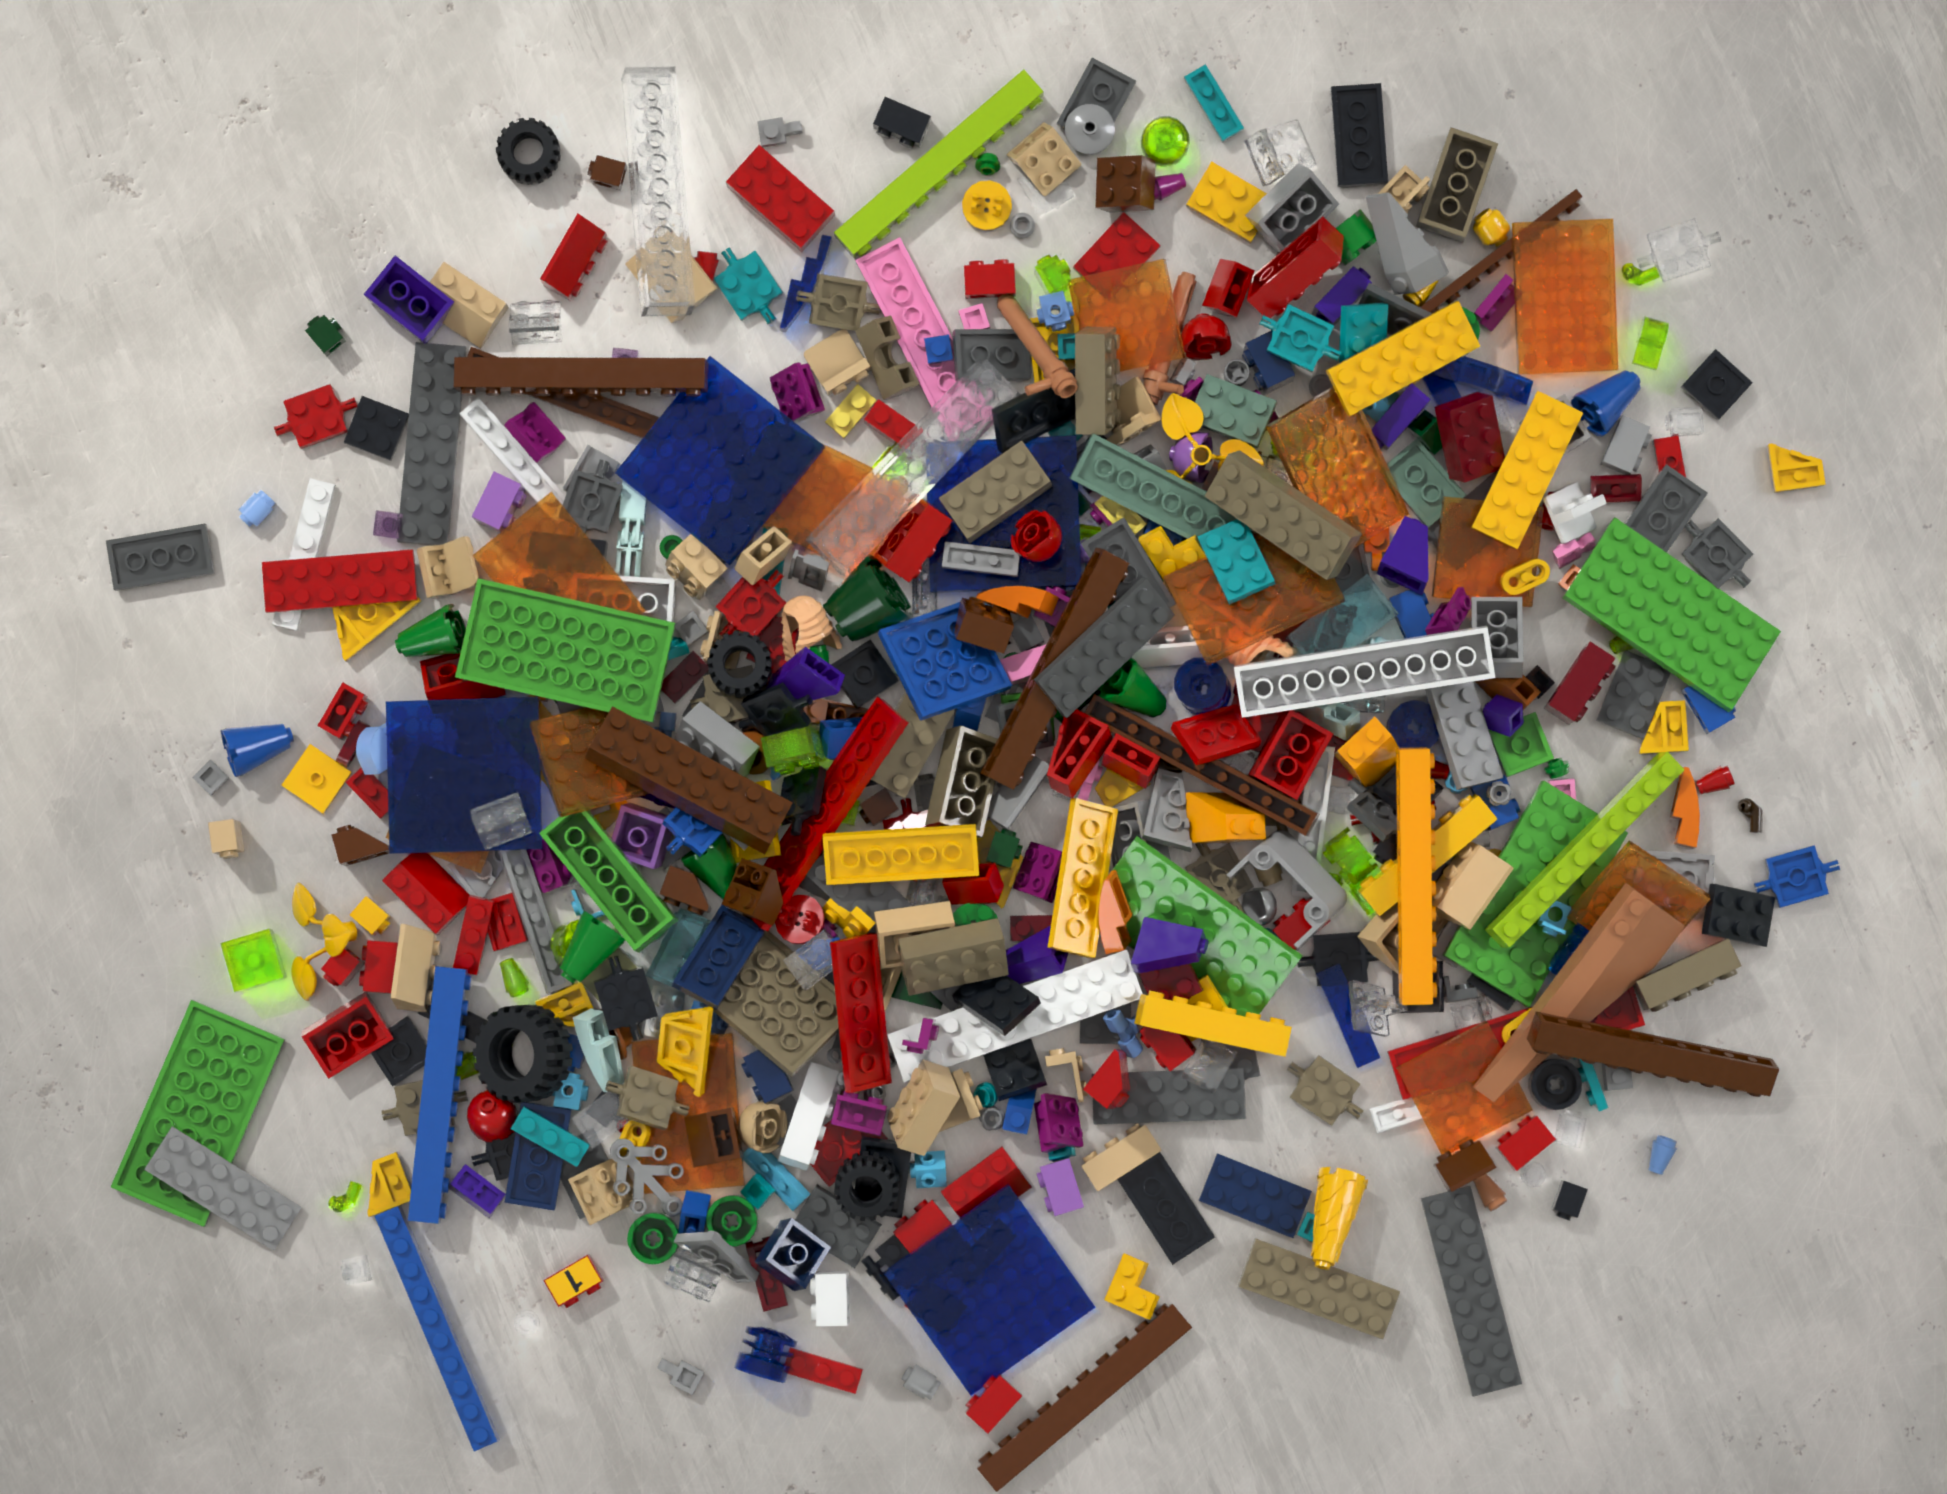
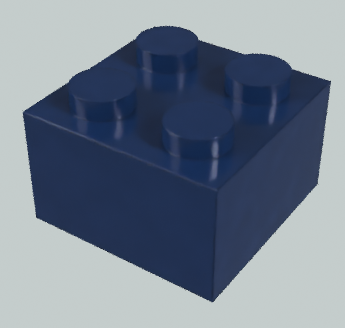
[1242,330,1295,394]
[741,1050,794,1103]
[755,1218,831,1291]

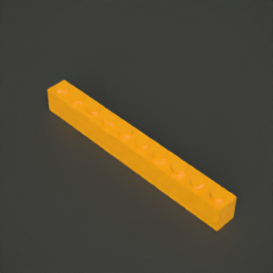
[1396,747,1437,1005]

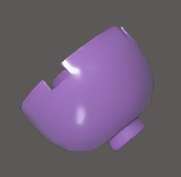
[1169,432,1213,483]

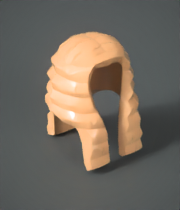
[781,595,842,661]
[1222,627,1297,666]

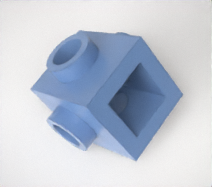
[1036,291,1074,332]

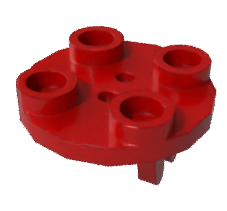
[775,895,825,945]

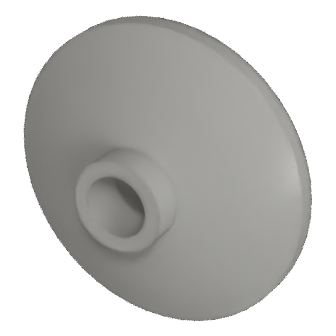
[1065,104,1115,154]

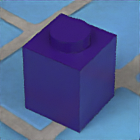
[1483,694,1524,737]

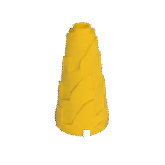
[1311,1167,1368,1270]

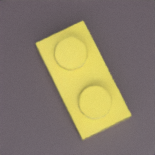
[825,384,877,439]
[1094,496,1147,534]

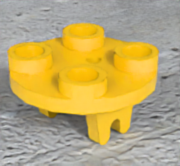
[962,180,1012,231]

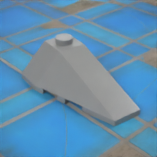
[1366,192,1449,295]

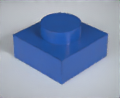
[924,335,953,365]

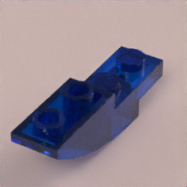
[1431,356,1533,406]

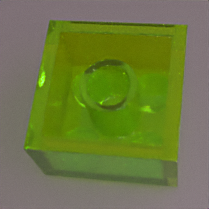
[761,726,826,775]
[220,929,287,993]

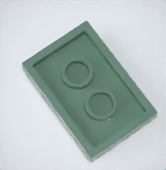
[1195,374,1277,449]
[1378,438,1466,528]

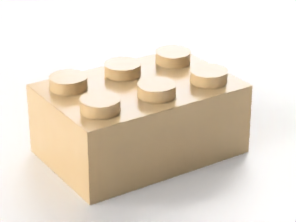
[887,1059,960,1156]

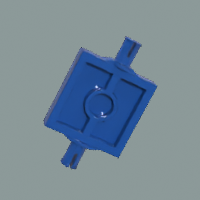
[662,807,723,857]
[1754,845,1840,908]

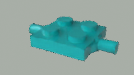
[714,247,783,324]
[1259,304,1341,372]

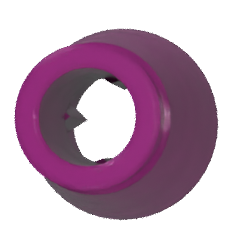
[1154,173,1186,201]

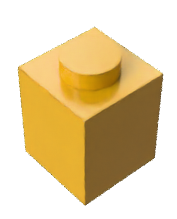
[350,896,392,936]

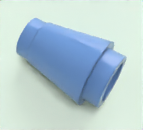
[1648,1135,1677,1175]

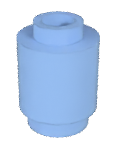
[239,490,275,527]

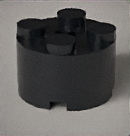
[1528,1059,1582,1110]

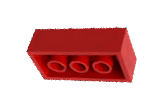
[726,145,835,252]
[1247,216,1344,318]

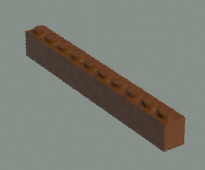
[454,357,709,397]
[981,547,1130,790]
[1084,694,1320,836]
[1527,1012,1779,1097]
[977,1303,1192,1492]

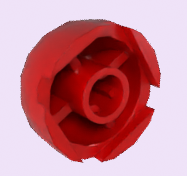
[1181,313,1232,360]
[1011,510,1062,562]
[467,1090,518,1142]

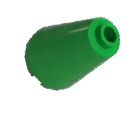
[395,604,466,657]
[1098,657,1167,718]
[681,834,737,900]
[560,910,626,984]

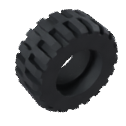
[473,1005,573,1103]

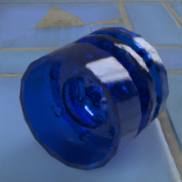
[1174,657,1231,715]
[1386,700,1439,749]
[734,1326,798,1383]

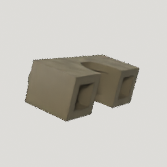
[855,315,920,400]

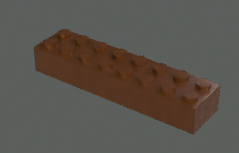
[585,706,792,855]

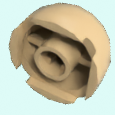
[738,1101,788,1153]

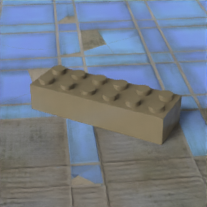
[1205,450,1362,580]
[1238,1238,1400,1339]

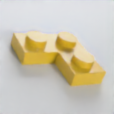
[1139,526,1207,581]
[823,898,875,938]
[1104,1253,1160,1320]

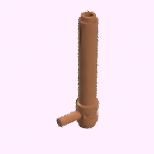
[1143,272,1197,405]
[997,294,1078,398]

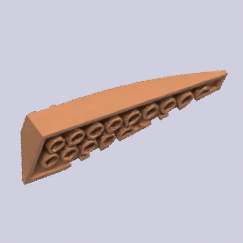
[1474,883,1685,1102]

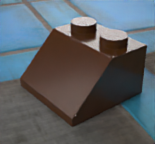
[332,825,394,866]
[1433,1138,1497,1192]

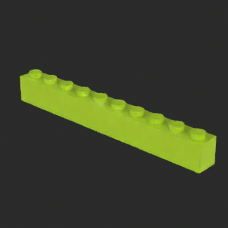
[834,69,1044,258]
[1484,752,1685,948]

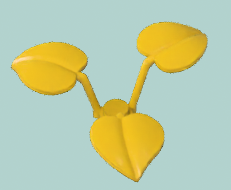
[1161,393,1264,484]
[291,882,357,1001]

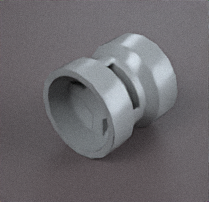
[1223,359,1250,387]

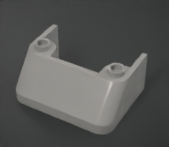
[1227,830,1347,951]

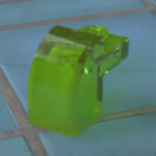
[1631,316,1669,370]

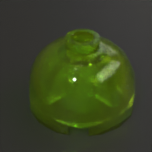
[1140,116,1190,167]

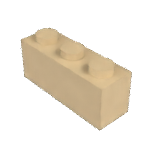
[1081,1123,1162,1192]

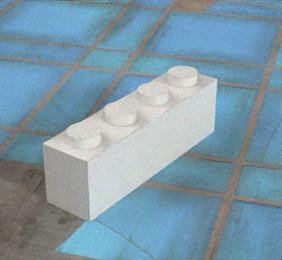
[1132,623,1222,668]
[778,1062,840,1171]

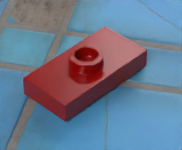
[1653,435,1686,477]

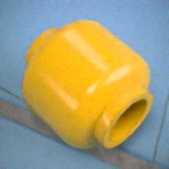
[1473,208,1510,247]

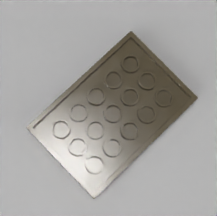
[705,915,839,1078]

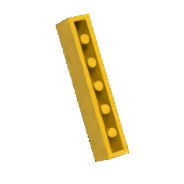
[1358,794,1497,916]
[1134,990,1292,1057]

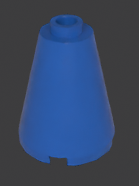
[1571,370,1641,437]
[220,724,294,777]

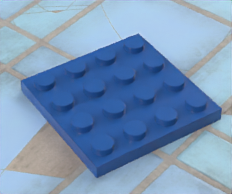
[878,602,1012,721]

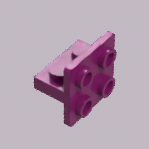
[770,362,825,424]
[1013,842,1062,903]
[1034,1093,1083,1153]

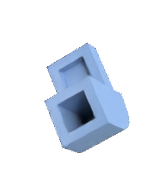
[356,722,408,775]

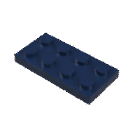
[672,904,765,1010]
[504,1102,572,1211]
[1198,1153,1312,1238]

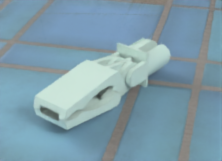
[615,472,649,577]

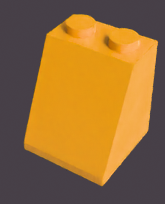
[1334,716,1399,787]
[1186,792,1266,843]

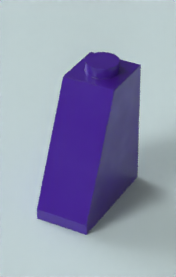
[1312,266,1372,326]
[1368,383,1431,450]
[1376,516,1429,595]
[766,647,845,700]
[1131,917,1208,973]
[1006,925,1068,984]

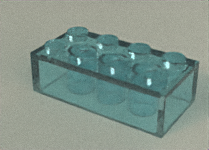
[1286,574,1399,655]

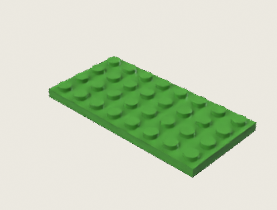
[1562,517,1781,712]
[455,578,676,722]
[1442,781,1628,1007]
[1112,836,1303,1016]
[111,1000,285,1227]

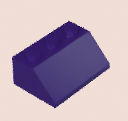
[364,255,454,344]

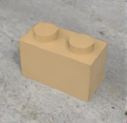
[734,526,792,586]
[208,819,244,859]

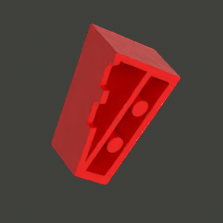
[1047,709,1112,799]

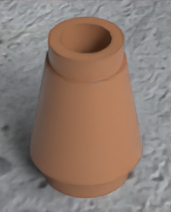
[1473,1174,1507,1212]

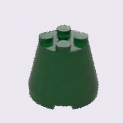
[823,555,913,642]

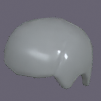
[1242,887,1277,926]

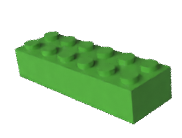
[539,801,678,953]

